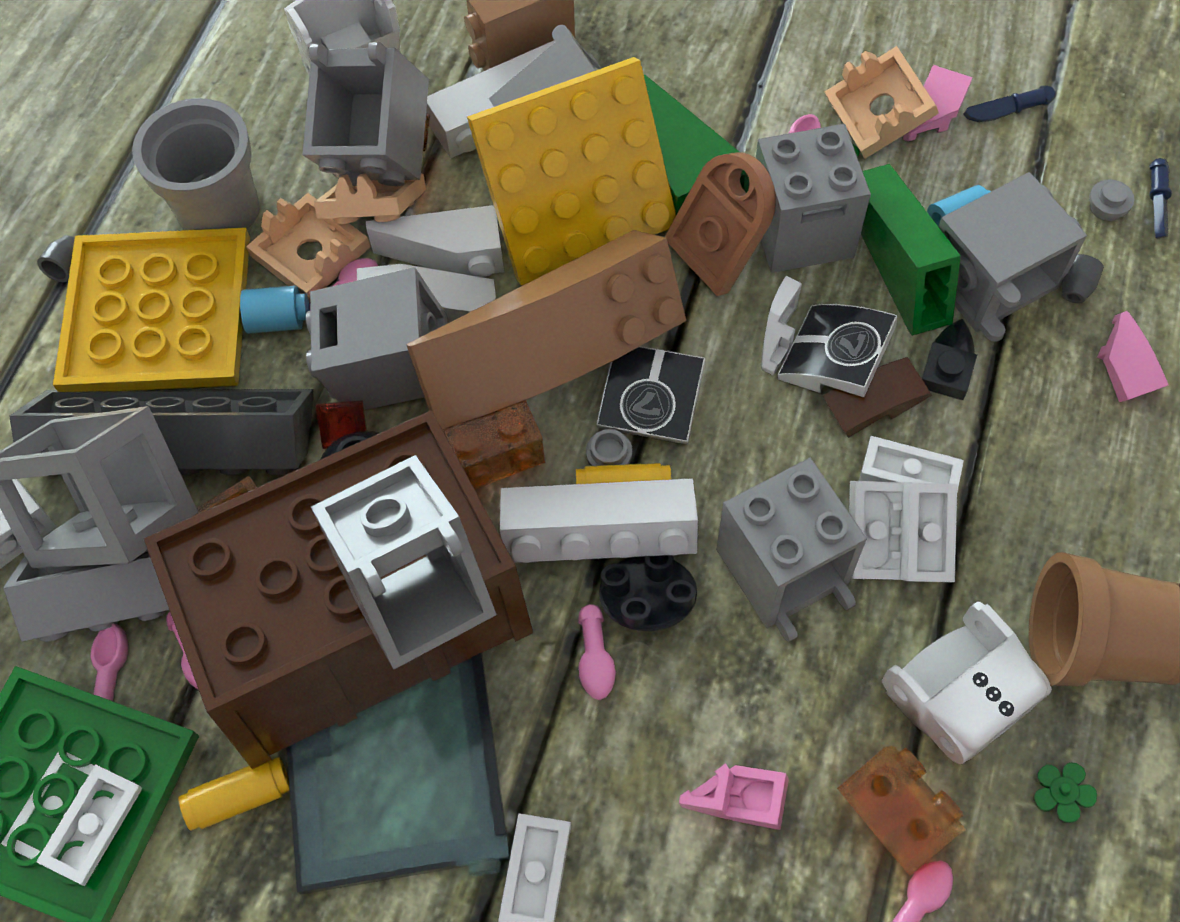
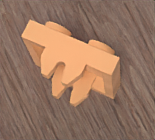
[825,46,939,159]
[314,173,426,224]
[246,193,371,302]

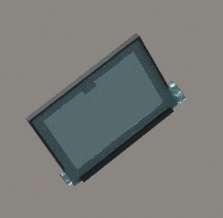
[286,653,510,895]

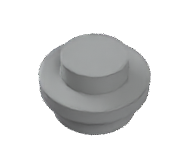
[1089,179,1134,221]
[586,429,632,466]

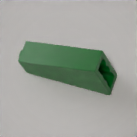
[644,75,750,215]
[861,164,961,336]

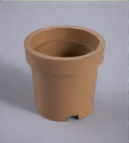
[1029,552,1180,687]

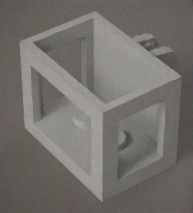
[0,406,198,568]

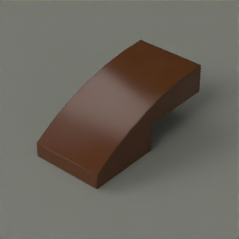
[823,357,932,438]

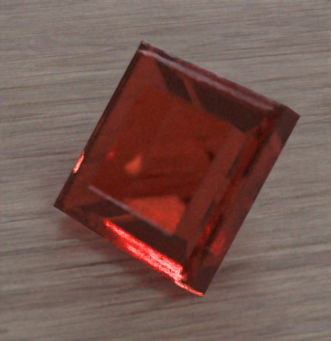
[316,400,367,449]

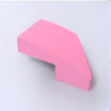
[903,65,973,142]
[1097,311,1169,402]
[679,763,789,830]

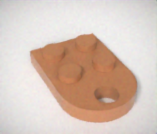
[665,152,776,296]

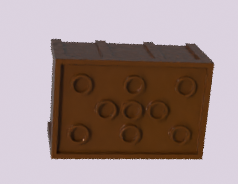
[143,410,533,769]

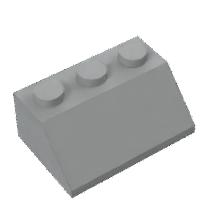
[3,550,169,642]

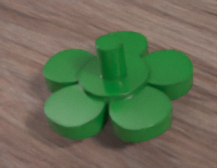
[1034,762,1097,823]

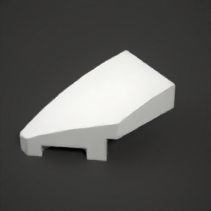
[761,276,802,375]

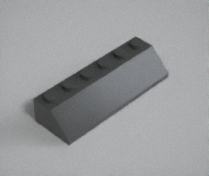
[9,389,314,475]

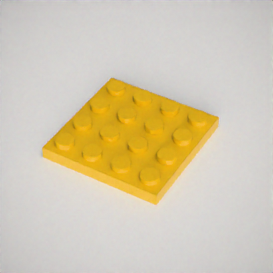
[467,57,676,285]
[53,228,250,392]

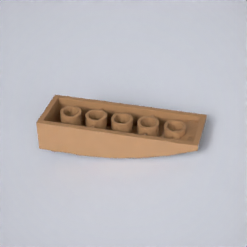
[406,230,686,429]

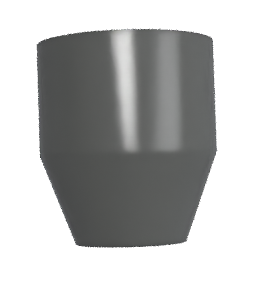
[37,235,75,282]
[1062,254,1104,303]

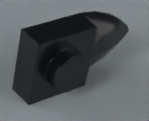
[921,319,977,400]

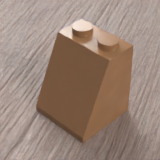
[464,0,575,71]

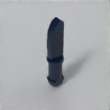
[963,85,1056,122]
[1149,158,1172,239]

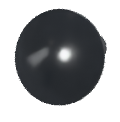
[599,555,697,631]

